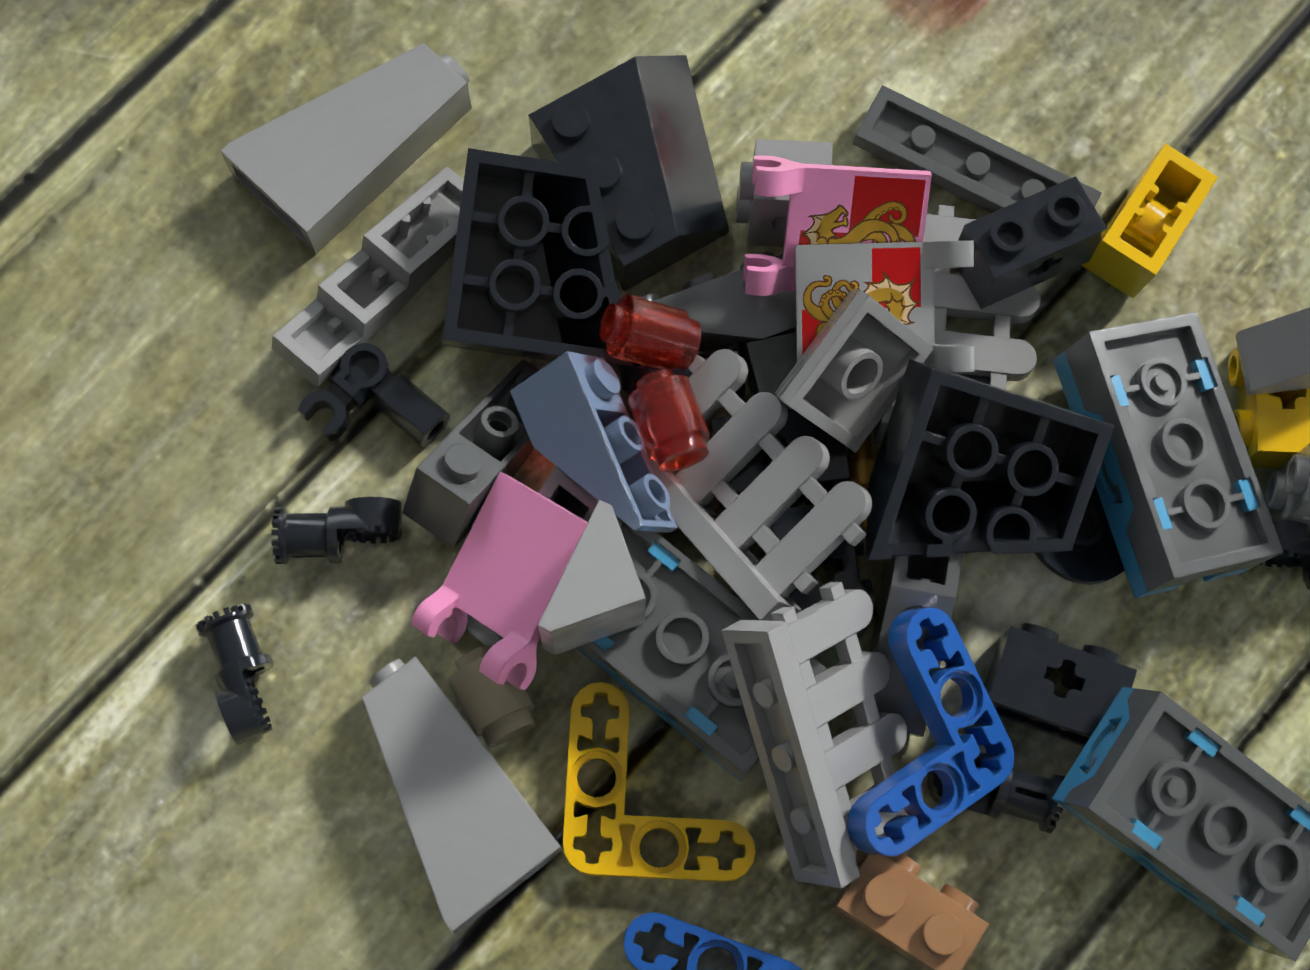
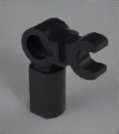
[298,343,450,447]

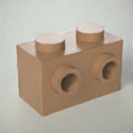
[829,853,989,970]

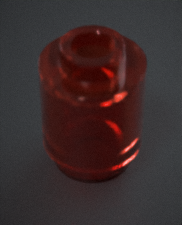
[600,294,701,372]
[628,370,710,472]

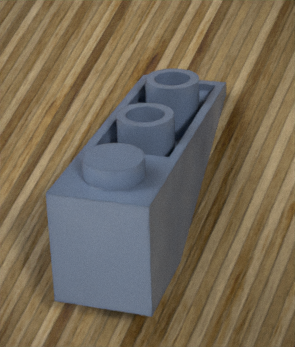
[510,351,677,533]

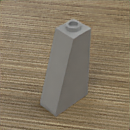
[221,43,472,254]
[362,656,562,934]

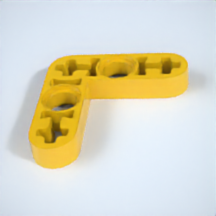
[563,682,756,883]

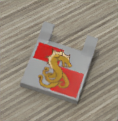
[795,240,975,372]

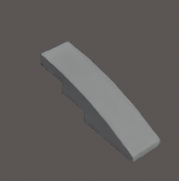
[271,166,464,388]

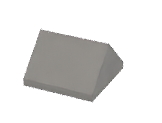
[775,288,934,453]
[538,500,646,655]

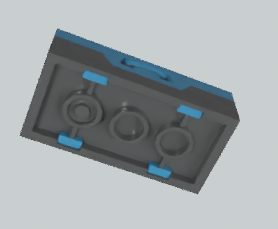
[1053,312,1283,599]
[576,516,827,782]
[1052,687,1310,962]

